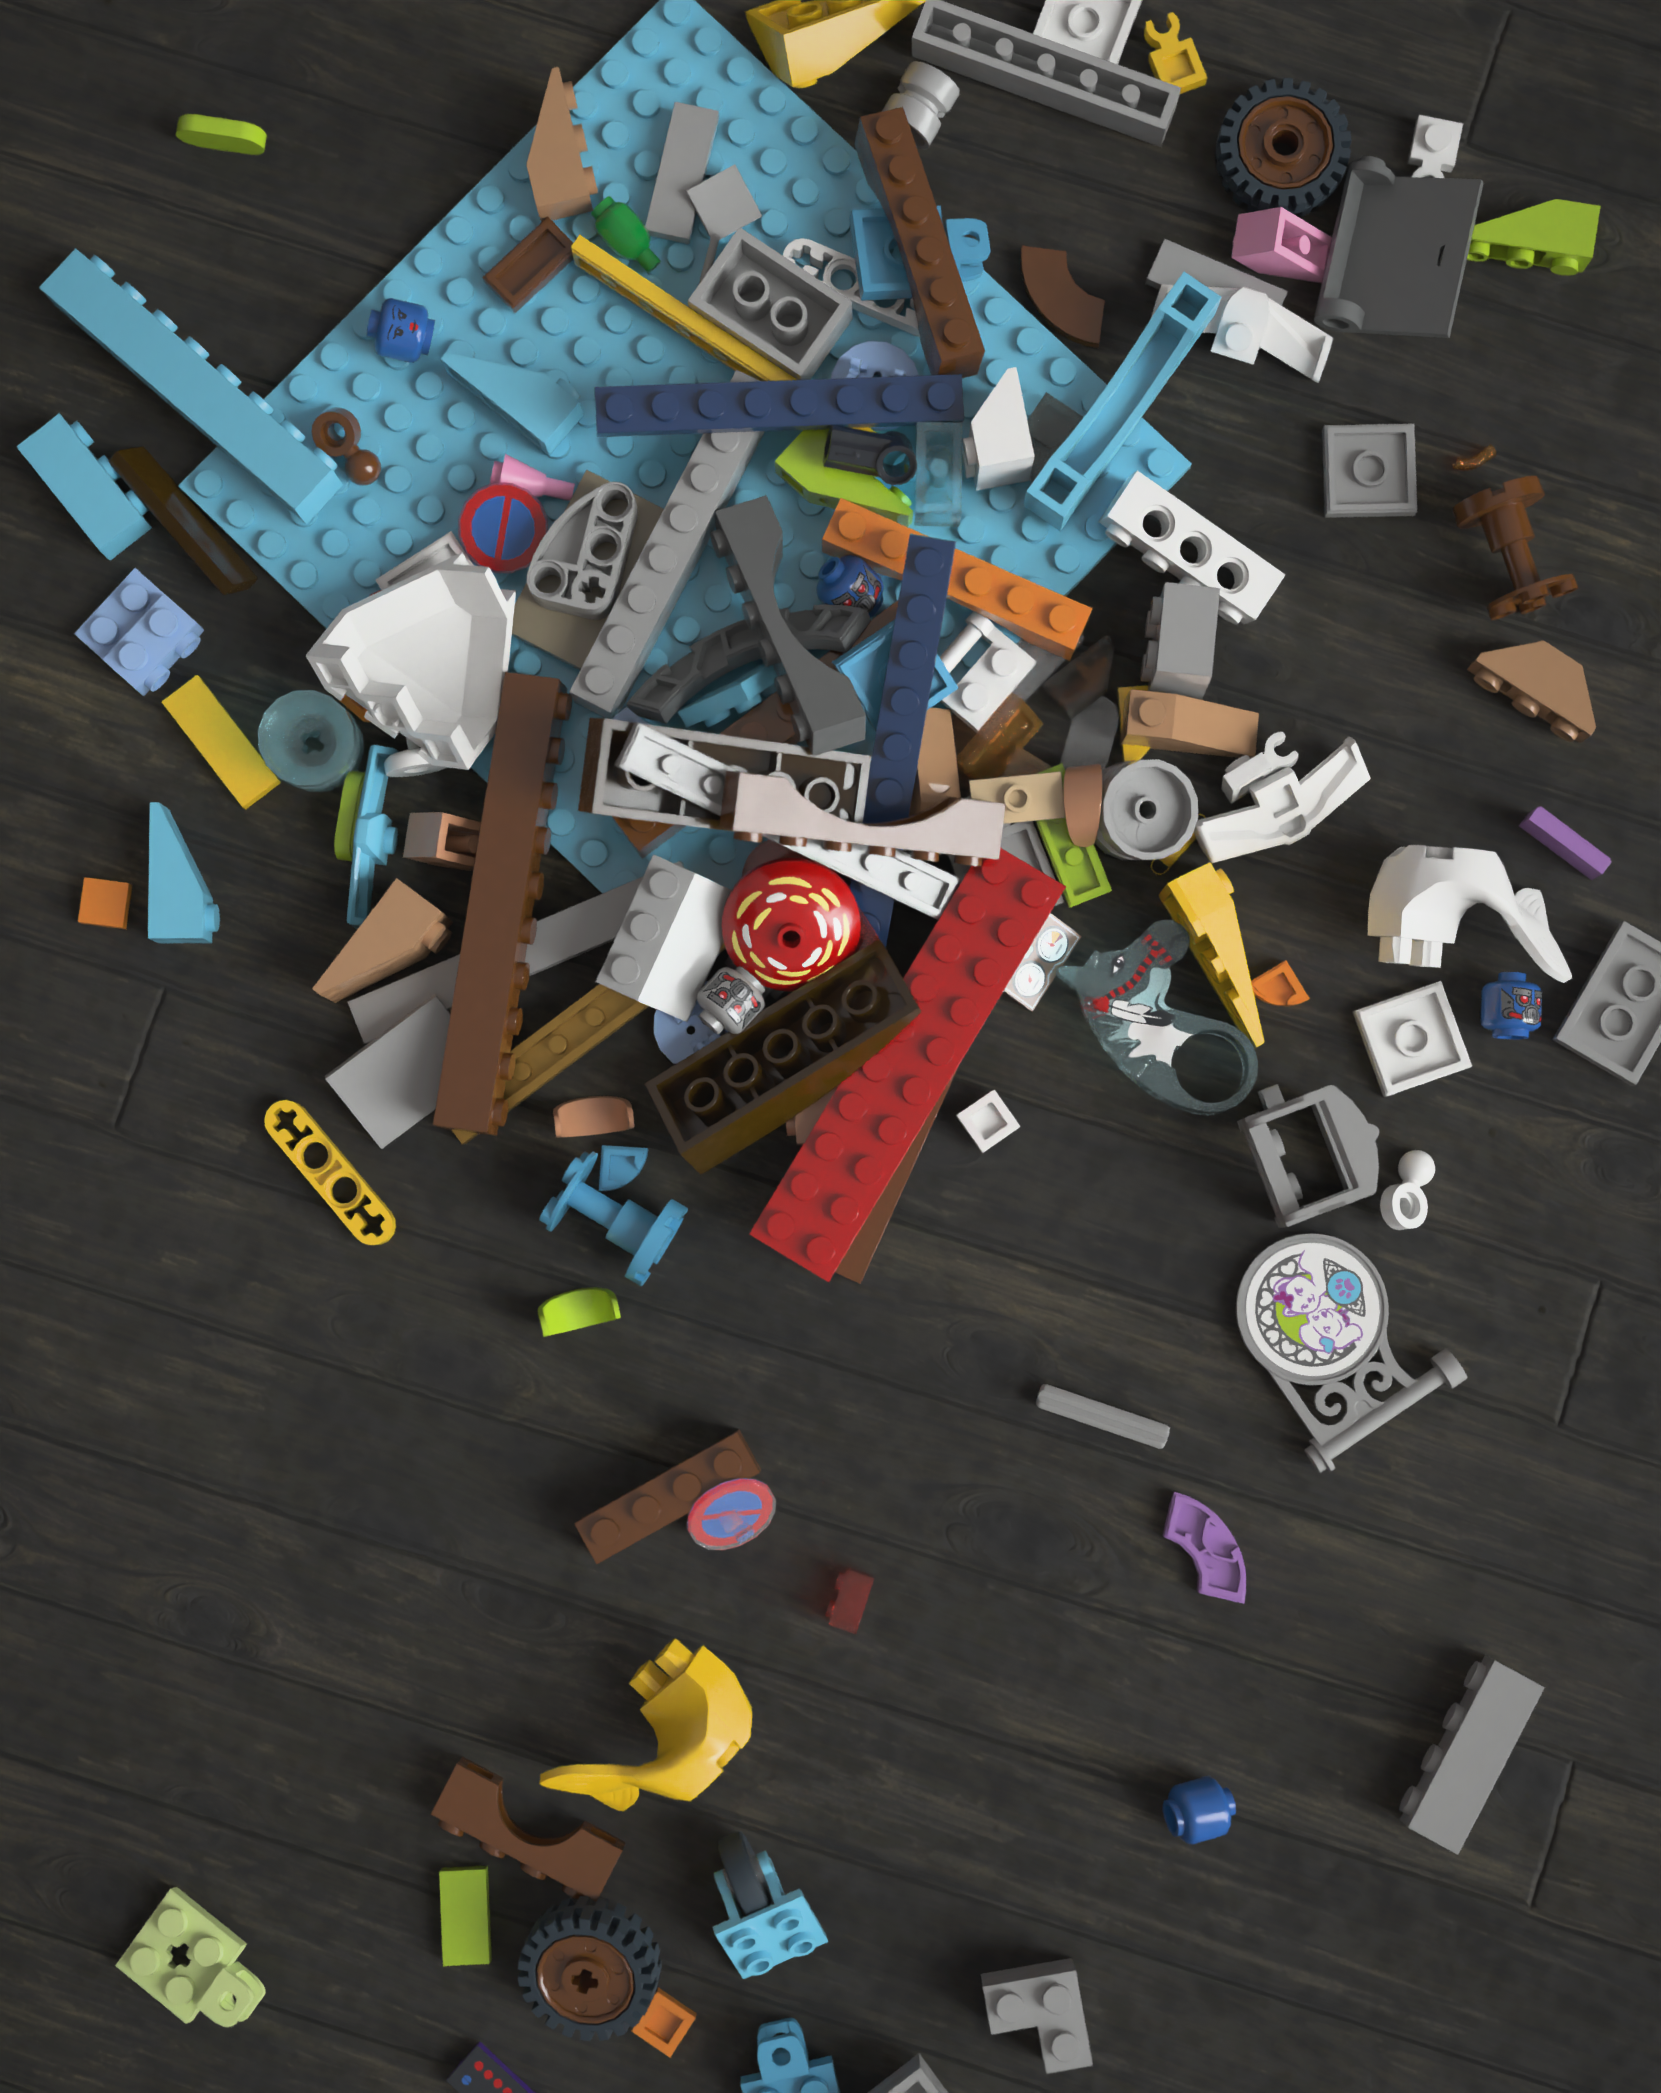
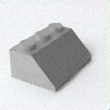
[596,854,731,1022]

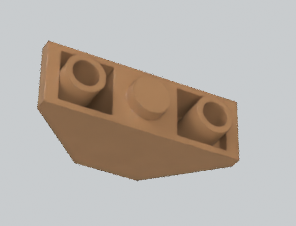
[1467,641,1596,743]

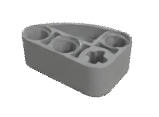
[527,482,638,620]

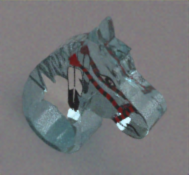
[1056,920,1258,1115]

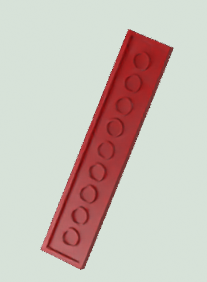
[749,847,1066,1282]

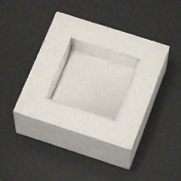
[956,1089,1020,1153]

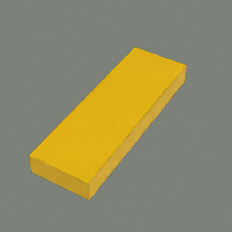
[162,675,281,810]

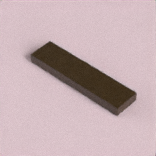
[108,446,258,595]

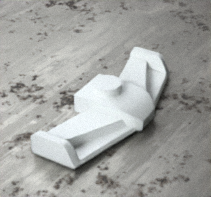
[1150,284,1333,383]
[1193,736,1371,863]

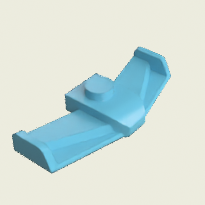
[347,745,398,929]

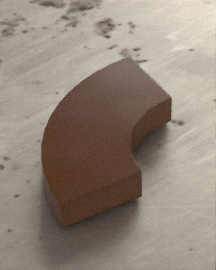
[1021,246,1105,348]

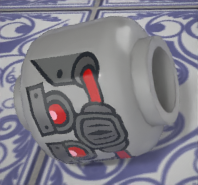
[697,966,765,1035]

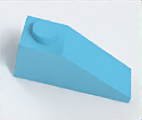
[440,352,584,456]
[148,802,220,943]

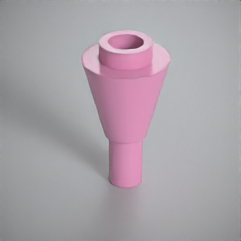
[489,454,575,501]

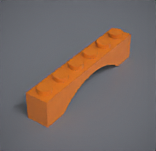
[822,498,1092,661]

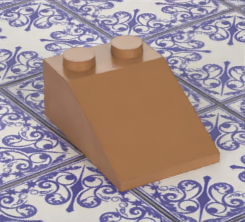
[312,878,453,1003]

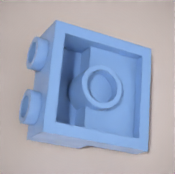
[74,568,204,696]

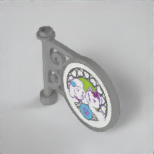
[1236,1234,1467,1473]

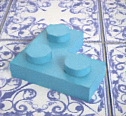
[678,663,777,728]

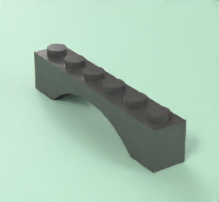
[710,495,866,756]

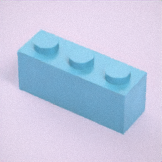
[16,414,152,561]

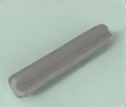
[1036,1384,1170,1449]

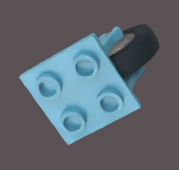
[713,1831,828,1979]

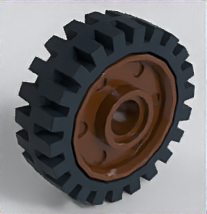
[1215,78,1352,217]

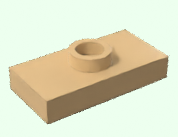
[969,772,1065,824]

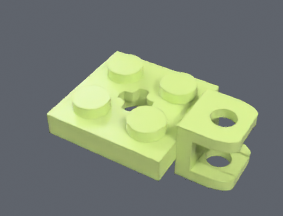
[115,1887,265,2027]

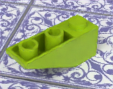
[1467,199,1600,276]
[775,429,913,527]

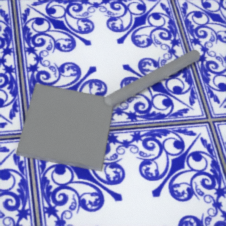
[685,164,762,285]

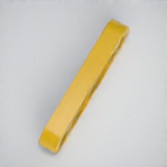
[264,1100,396,1246]

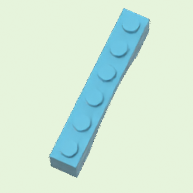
[1023,271,1221,531]

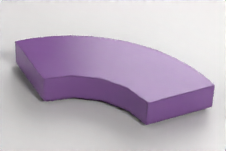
[1163,1491,1246,1604]

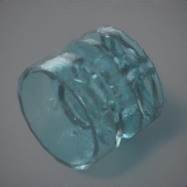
[258,690,364,792]

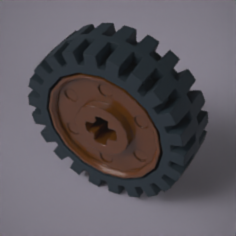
[518,1896,661,2041]

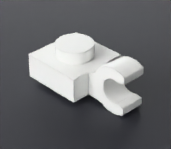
[1222,732,1298,803]

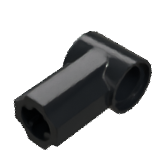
[823,424,917,485]

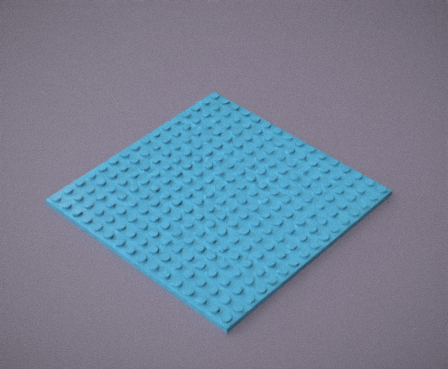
[178,0,1192,955]

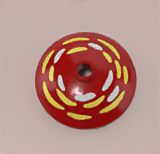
[722,858,861,992]

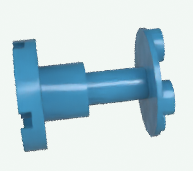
[539,1151,688,1286]

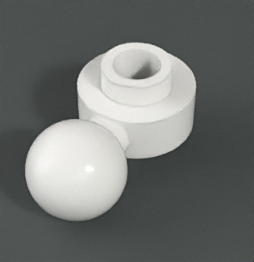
[1380,1150,1435,1230]

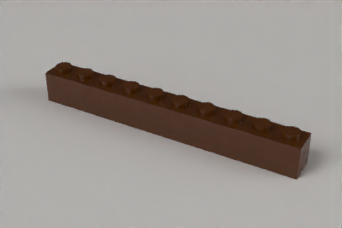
[433,672,572,1136]

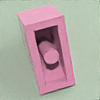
[1231,207,1332,283]

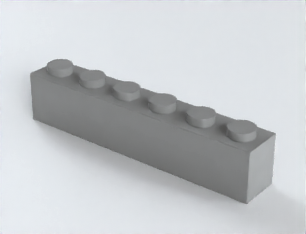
[912,0,1181,147]

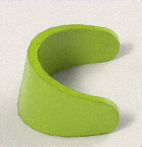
[538,1287,621,1337]

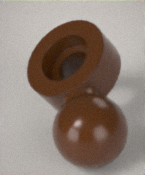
[312,407,381,486]

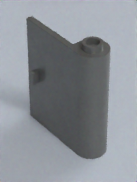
[1314,156,1484,338]

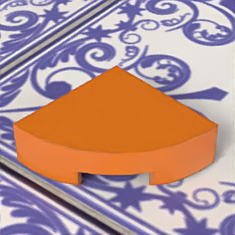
[1251,960,1310,1007]

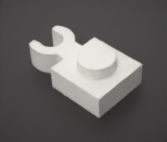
[1407,115,1463,178]

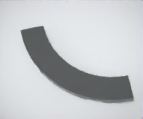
[626,604,871,724]

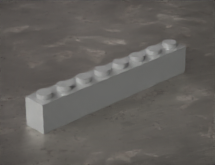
[569,370,765,719]

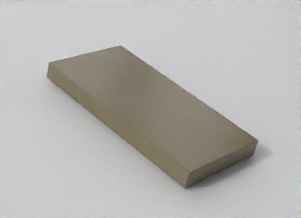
[512,470,664,670]

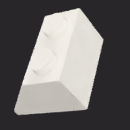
[961,367,1034,491]

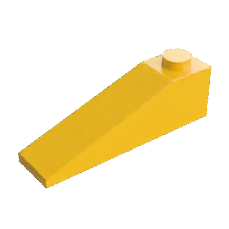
[745,0,926,88]
[1158,862,1264,1051]

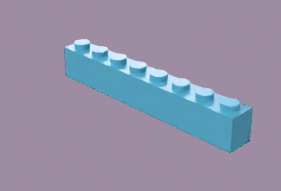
[39,248,343,524]

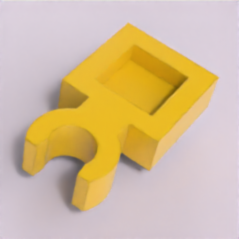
[1144,12,1207,94]

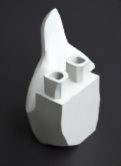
[1368,845,1572,983]

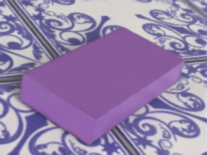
[1519,806,1612,880]

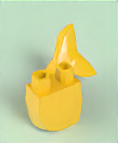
[540,1638,752,1812]

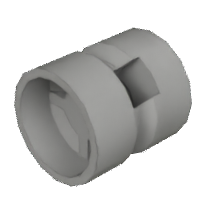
[882,61,960,149]

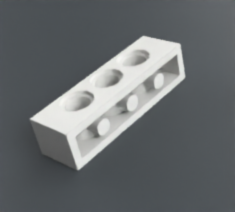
[1098,470,1285,625]

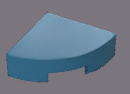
[599,1145,648,1191]

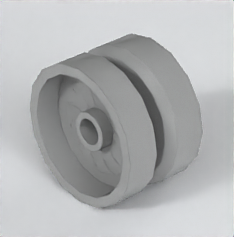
[1095,759,1198,860]

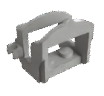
[1237,1084,1379,1228]

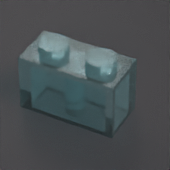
[914,422,963,527]

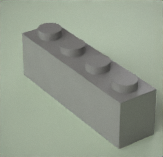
[1400,1655,1545,1855]

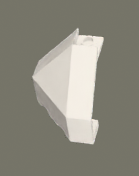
[306,552,516,770]

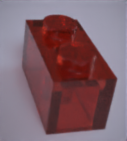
[825,1567,874,1634]

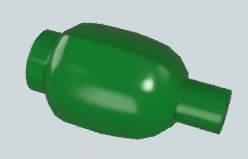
[590,196,661,273]

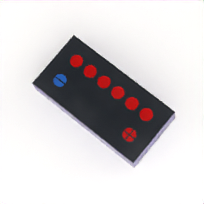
[446,2041,535,2093]

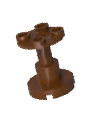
[1453,476,1578,621]

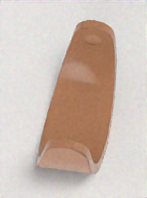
[1063,764,1102,847]
[553,1096,634,1138]

